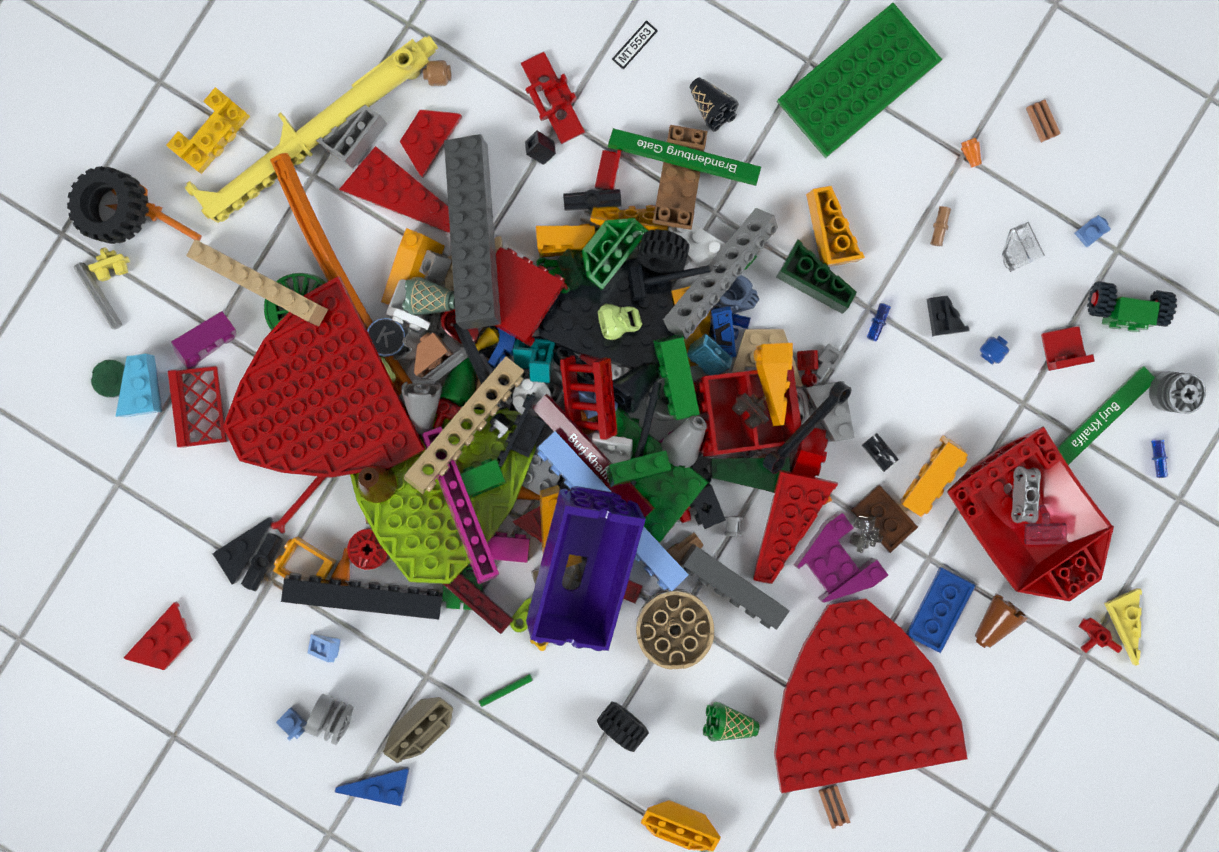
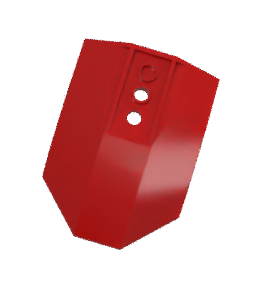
[946,426,1114,602]

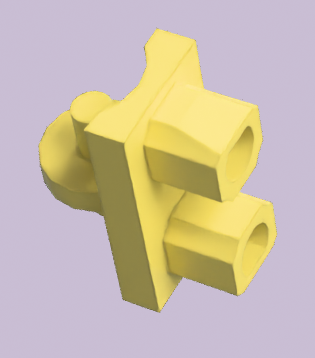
[88,247,130,282]

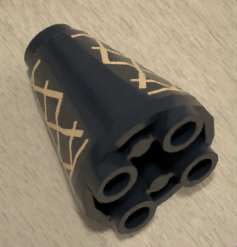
[689,77,739,132]

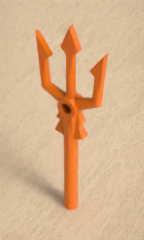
[105,184,202,241]

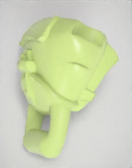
[598,304,642,340]

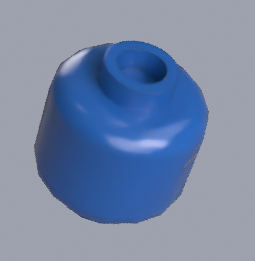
[980,336,1009,365]

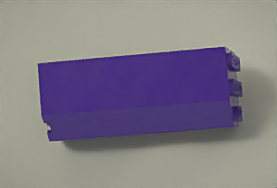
[526,486,646,651]

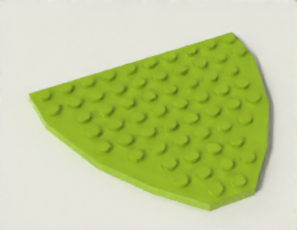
[350,406,538,584]

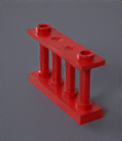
[560,355,617,440]

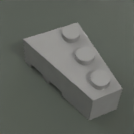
[316,105,387,169]
[803,381,855,442]

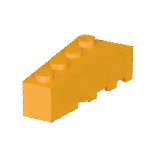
[806,186,865,267]
[900,435,968,517]
[540,485,582,568]

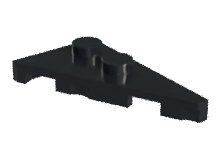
[212,517,273,585]

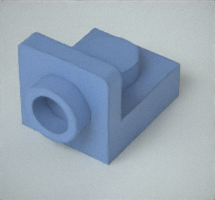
[1074,215,1111,247]
[276,707,307,741]

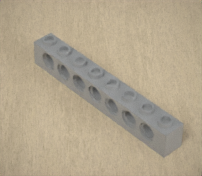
[663,208,778,339]

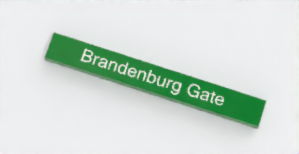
[608,128,761,186]

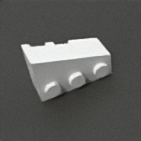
[668,223,725,268]

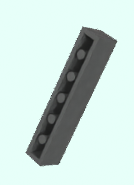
[680,544,790,630]

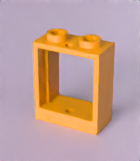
[273,537,337,579]

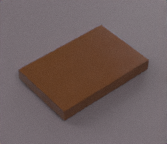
[850,485,918,553]

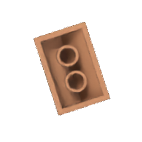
[414,333,453,378]

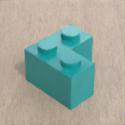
[513,338,555,383]

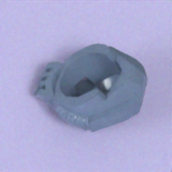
[715,275,759,314]

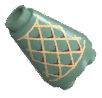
[403,277,455,316]

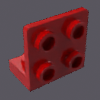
[1041,326,1095,371]

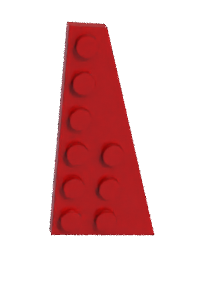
[339,146,450,234]
[753,470,838,584]

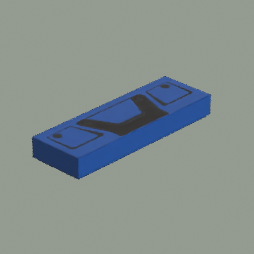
[711,306,736,358]

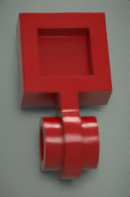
[797,350,818,387]

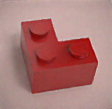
[791,427,828,477]

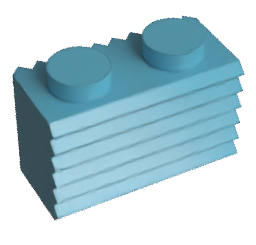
[687,334,733,376]

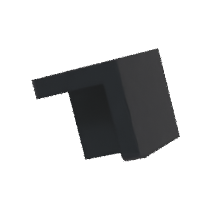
[525,130,556,165]

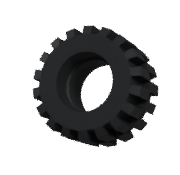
[637,229,690,274]
[597,702,649,752]

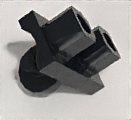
[861,433,899,472]

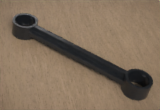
[763,381,852,474]

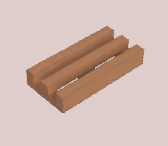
[1026,99,1061,143]
[818,784,851,829]

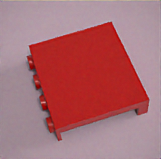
[494,247,568,347]

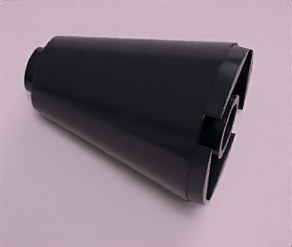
[613,363,659,414]

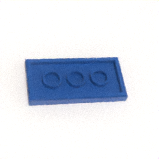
[906,567,976,653]

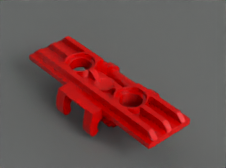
[521,52,585,144]

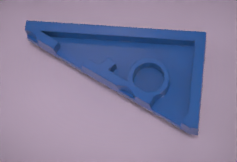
[335,767,410,806]

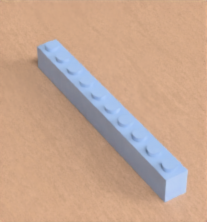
[536,431,688,591]

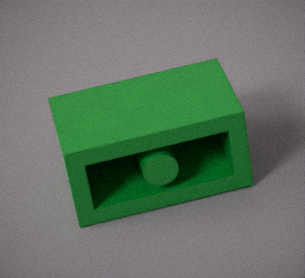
[460,458,507,499]

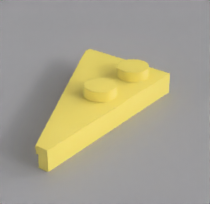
[1104,588,1142,666]

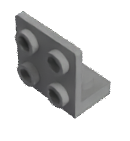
[522,449,564,495]

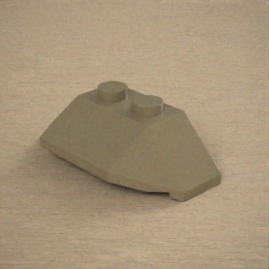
[383,697,453,763]

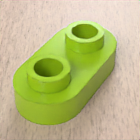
[510,597,532,632]

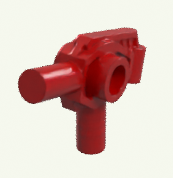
[433,398,461,429]
[1078,618,1122,653]

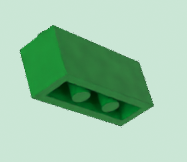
[605,450,671,487]

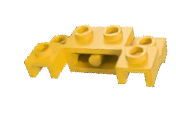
[166,87,250,174]

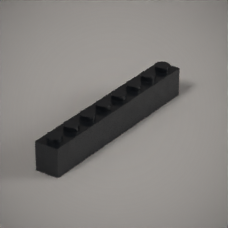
[281,573,442,620]

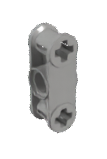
[1011,467,1041,524]

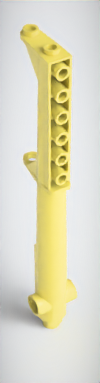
[185,35,438,223]

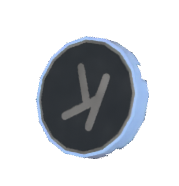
[367,318,405,357]

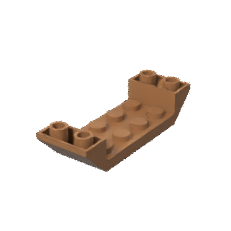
[653,125,708,230]

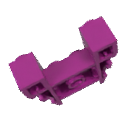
[794,512,889,603]

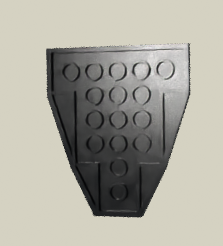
[539,258,675,370]

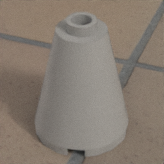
[402,379,442,436]
[661,416,707,468]

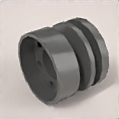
[1149,371,1206,414]

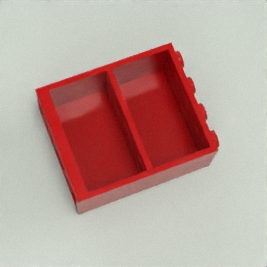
[693,366,804,457]

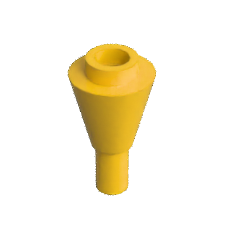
[475,327,500,351]

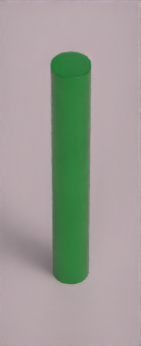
[479,674,533,707]

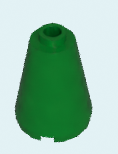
[440,358,476,408]

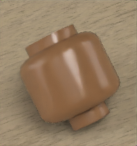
[423,60,451,86]

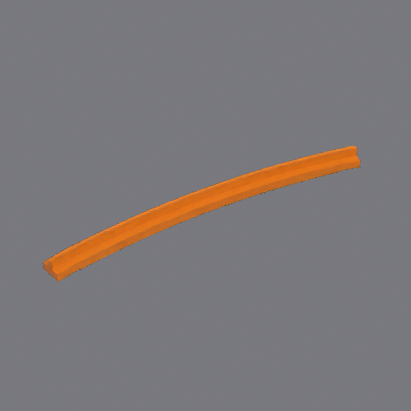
[270,153,412,395]

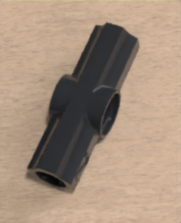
[563,189,622,211]
[241,532,284,592]

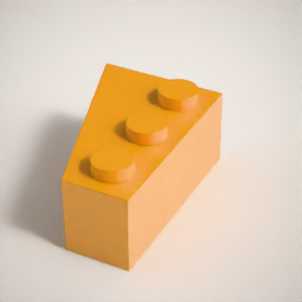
[536,224,595,258]

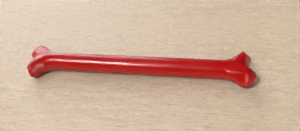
[271,476,326,534]

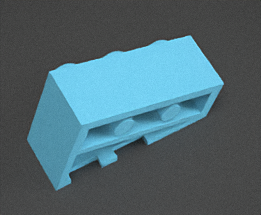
[115,354,162,417]

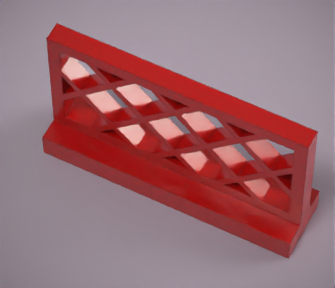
[168,366,227,448]

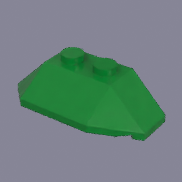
[582,218,648,290]

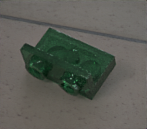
[557,249,595,291]

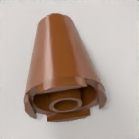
[975,593,1028,648]

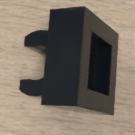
[489,412,515,438]

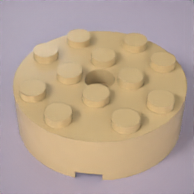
[636,589,714,670]

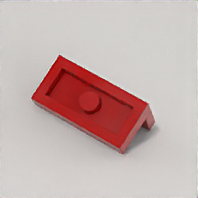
[595,150,621,190]

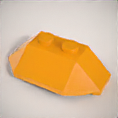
[641,800,721,852]

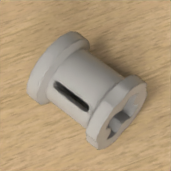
[725,516,743,537]

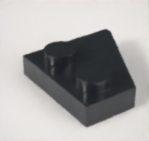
[927,296,970,337]

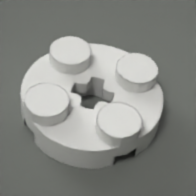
[513,379,551,417]

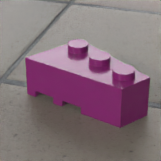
[171,311,236,369]

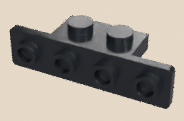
[497,394,546,467]

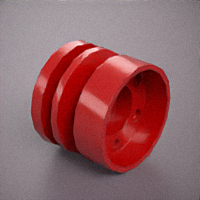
[347,528,390,570]

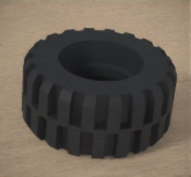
[67,166,149,244]

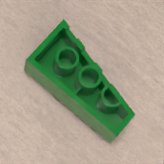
[653,335,700,420]

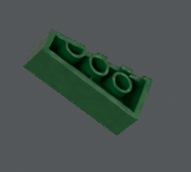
[710,458,790,493]

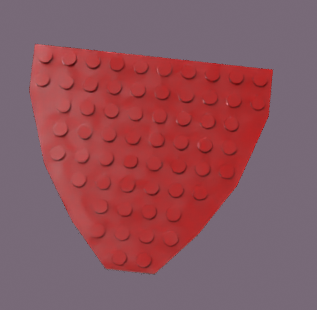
[223,276,426,478]
[774,598,968,793]

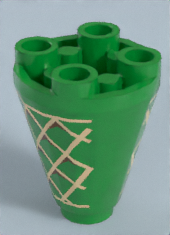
[703,702,759,742]

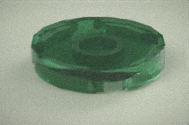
[91,360,125,398]

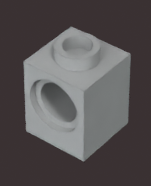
[419,250,452,282]

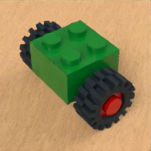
[1087,281,1177,332]

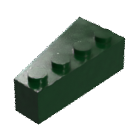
[776,239,857,314]

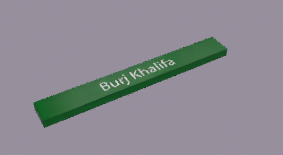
[1057,366,1155,465]

